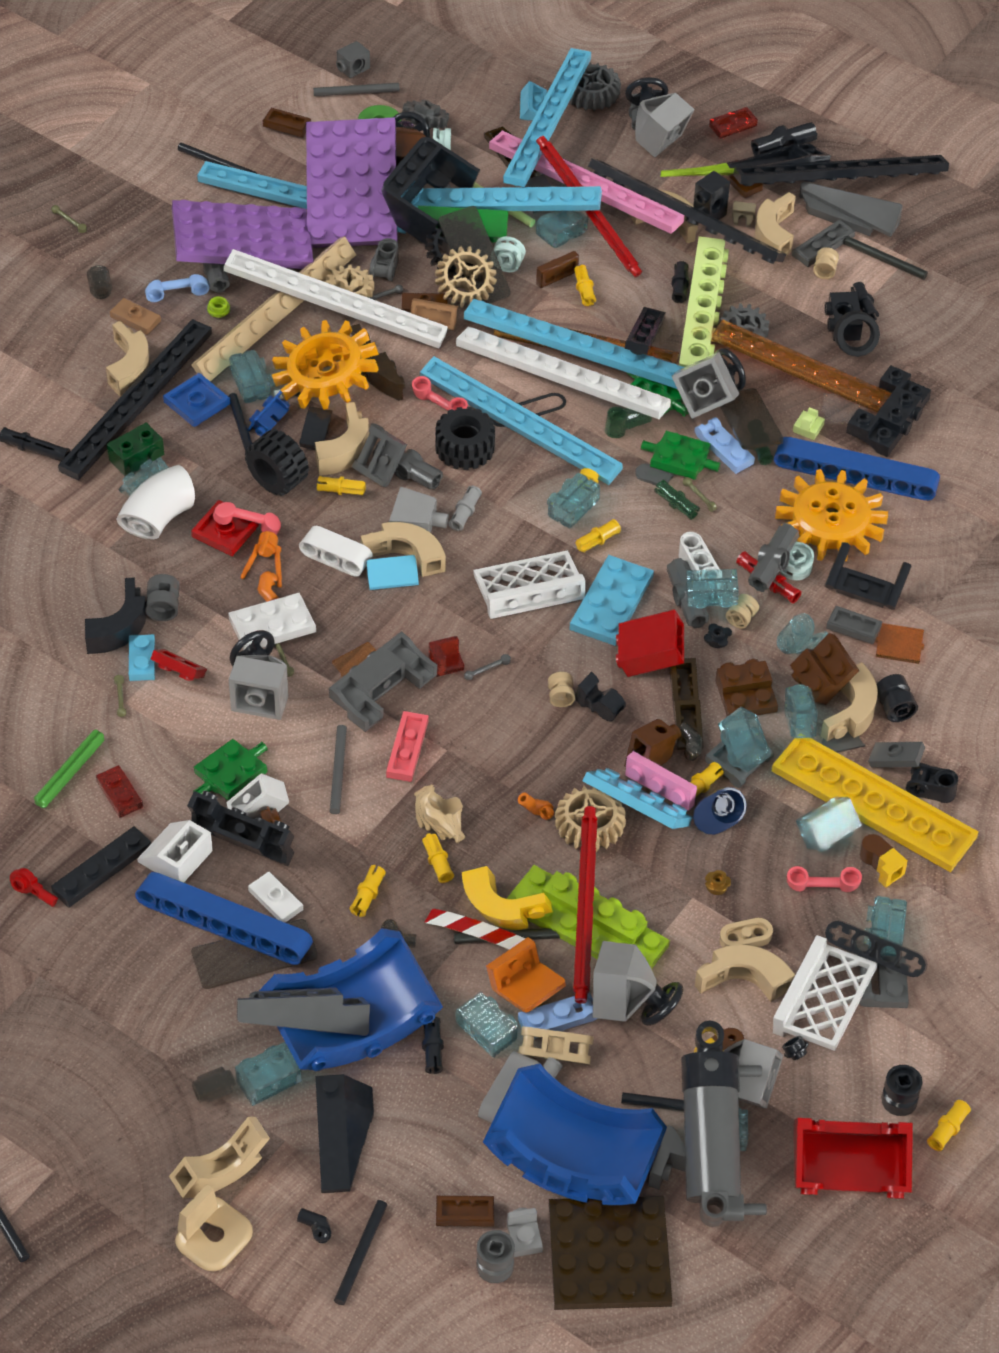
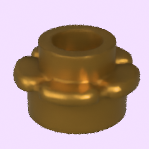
[705,870,731,895]

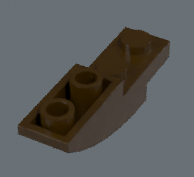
[351,323,405,401]

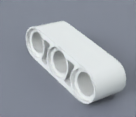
[299,526,373,576]
[679,532,722,600]

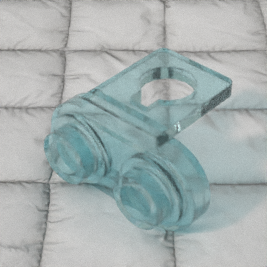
[777,613,828,654]

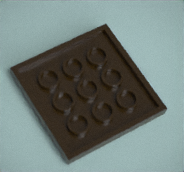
[548,1196,673,1310]

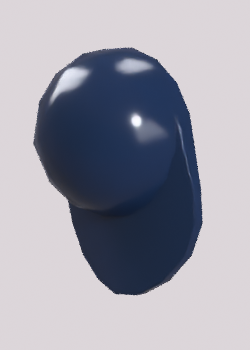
[693,787,747,835]

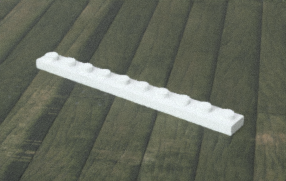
[224,249,448,349]
[456,326,671,419]

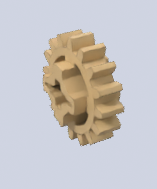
[325,265,374,297]

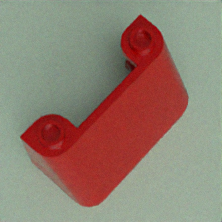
[793,1118,913,1199]

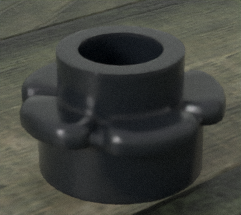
[782,1036,809,1060]

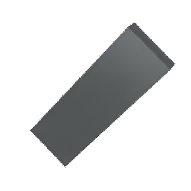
[792,220,855,267]

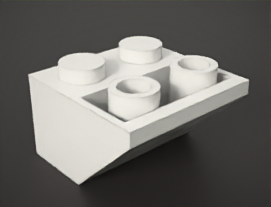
[137,820,213,883]

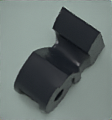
[575,671,626,721]

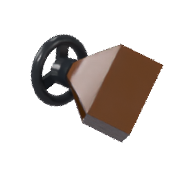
[394,111,430,167]

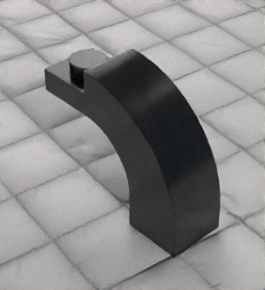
[85,577,147,654]

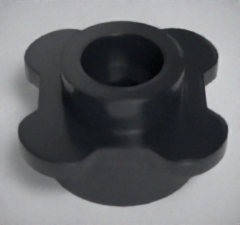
[704,623,732,649]

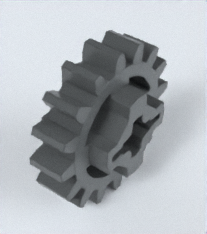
[402,100,449,129]
[719,303,769,351]

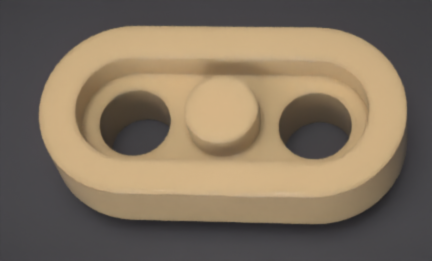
[719,918,773,947]

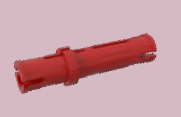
[736,551,802,604]

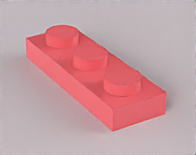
[386,711,429,782]

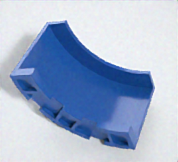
[259,928,443,1071]
[483,1063,667,1205]

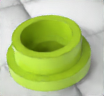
[207,296,230,318]

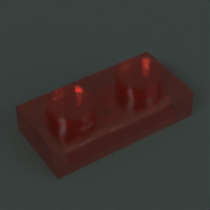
[709,107,758,139]
[96,765,143,818]

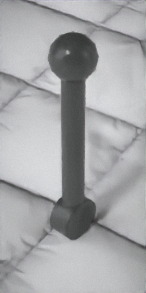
[367,284,403,300]
[464,654,511,680]

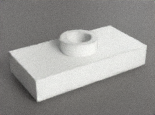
[248,872,303,923]

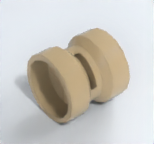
[813,248,839,279]
[726,594,759,629]
[548,672,575,707]

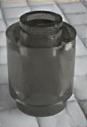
[86,265,112,299]
[191,1066,236,1103]

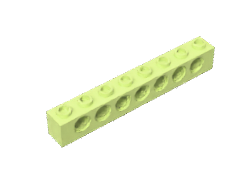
[679,236,729,367]

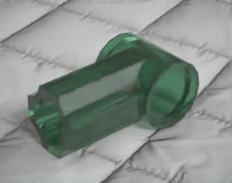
[605,407,652,439]

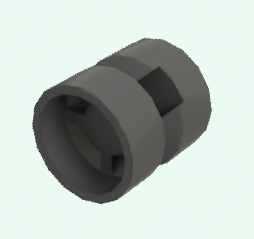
[146,574,180,621]
[476,1230,515,1283]

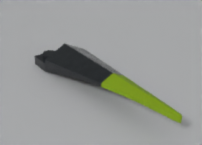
[660,144,831,177]

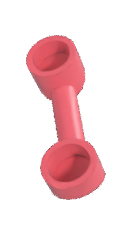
[412,376,468,411]
[213,502,281,535]
[786,866,862,892]

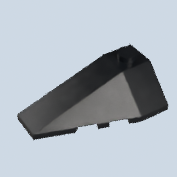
[315,1074,374,1193]

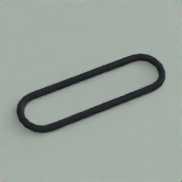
[489,393,566,427]

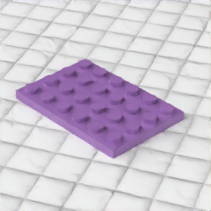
[306,117,398,248]
[172,200,313,269]

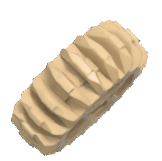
[435,246,497,308]
[555,786,626,852]

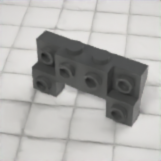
[329,631,437,732]

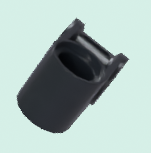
[905,763,958,803]

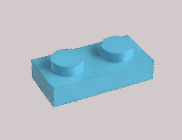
[129,634,155,681]

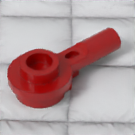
[10,868,58,907]

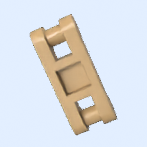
[518,1026,594,1065]

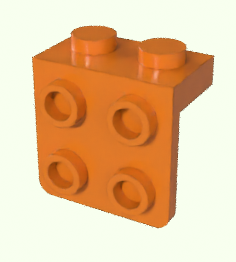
[486,937,566,1013]

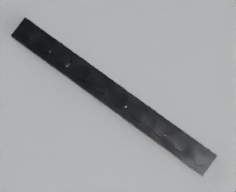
[734,155,949,186]
[588,158,787,264]
[58,319,212,481]

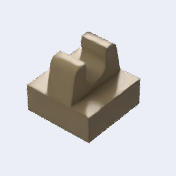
[732,201,756,227]

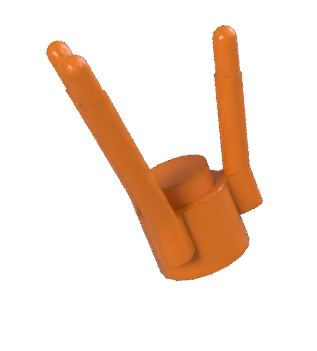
[240,531,282,588]

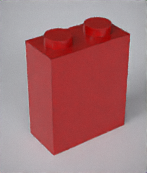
[616,609,684,677]

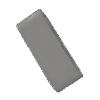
[478,1051,540,1123]

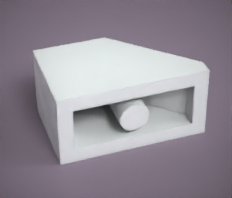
[226,773,289,819]

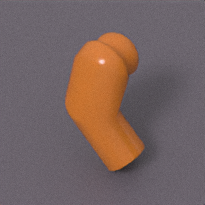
[257,571,279,602]
[518,792,554,820]

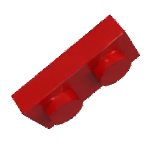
[150,649,207,681]

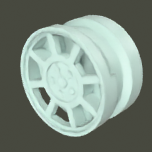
[433,128,451,150]
[490,236,526,273]
[779,542,814,580]

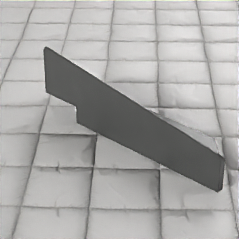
[799,182,903,237]
[237,988,370,1036]

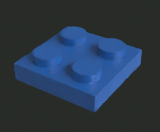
[163,373,230,427]

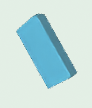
[520,81,547,120]
[366,555,419,590]

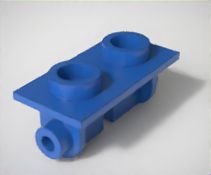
[248,391,290,436]

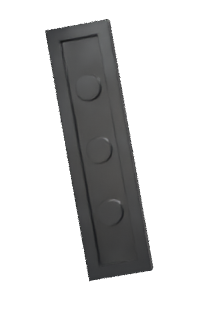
[625,307,666,355]
[51,826,151,908]

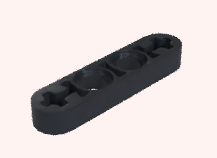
[825,920,928,977]

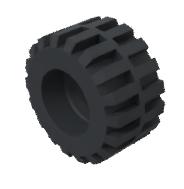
[435,407,495,470]
[245,429,309,496]

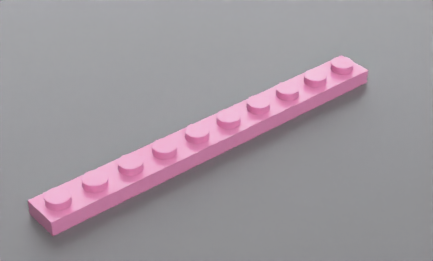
[489,131,684,234]

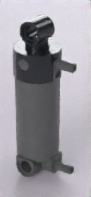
[681,1020,767,1227]

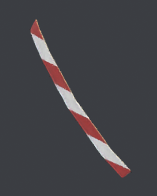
[424,909,525,950]

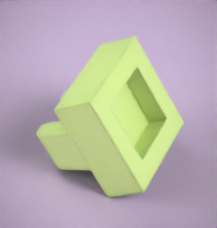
[793,407,825,440]

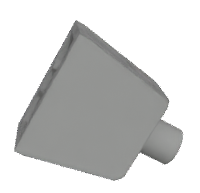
[389,487,449,533]

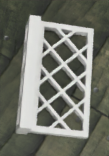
[474,550,585,619]
[773,935,877,1051]

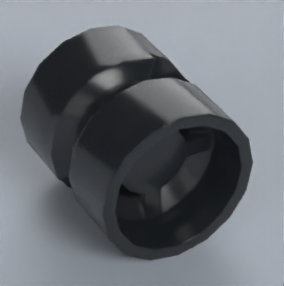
[876,674,918,722]
[881,1065,923,1116]

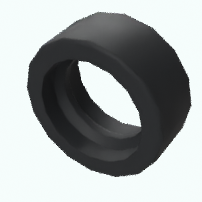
[834,311,880,357]

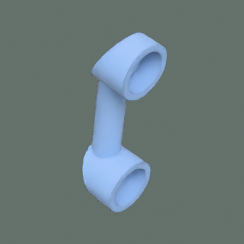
[145,274,210,302]

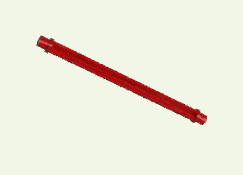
[536,136,642,278]
[573,806,598,1004]

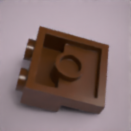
[790,633,860,705]
[715,659,778,720]

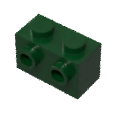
[107,422,165,477]

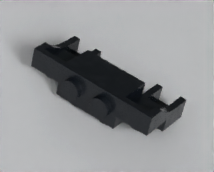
[846,365,931,457]
[187,791,295,867]

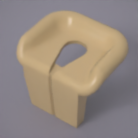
[175,1184,253,1271]

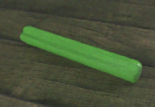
[34,730,105,808]

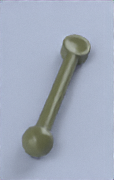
[51,205,87,233]
[683,477,717,512]
[275,643,294,677]
[114,674,127,717]

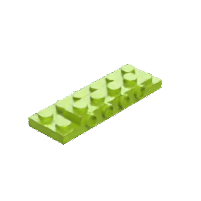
[506,865,670,969]

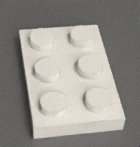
[228,593,316,650]

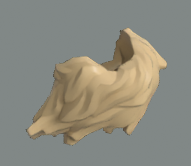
[414,784,465,843]

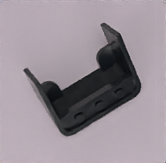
[381,137,480,244]

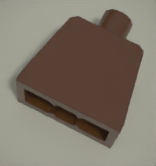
[624,719,681,767]

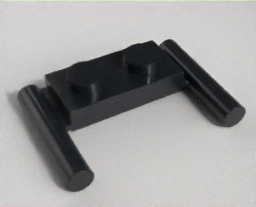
[825,542,912,610]

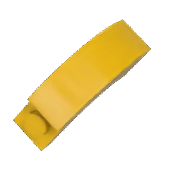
[462,866,553,930]

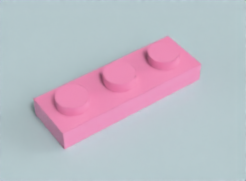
[625,751,697,811]

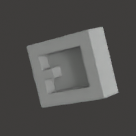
[507,1208,543,1257]

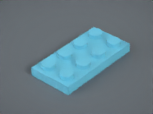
[569,555,654,646]
[582,768,693,829]

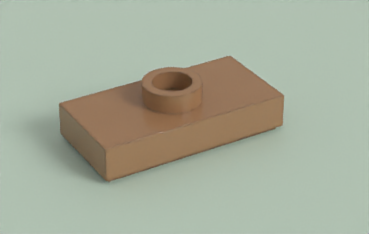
[110,298,161,335]
[411,298,458,330]

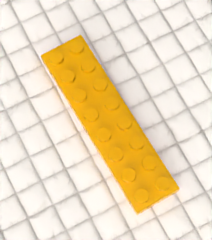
[771,732,979,873]

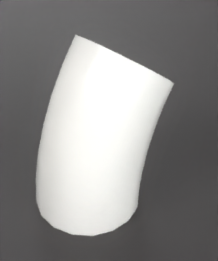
[116,465,195,540]

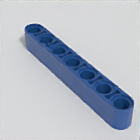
[774,437,940,501]
[135,872,313,965]

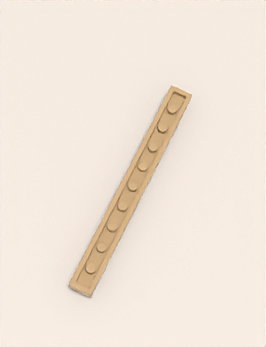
[191,236,356,381]

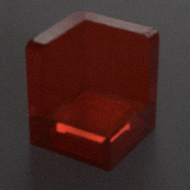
[429,636,465,677]

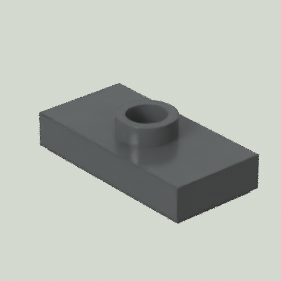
[826,606,883,644]
[868,742,925,767]

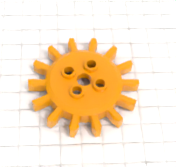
[272,320,379,410]
[775,469,888,562]

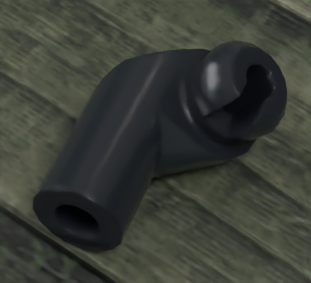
[297,1208,332,1243]

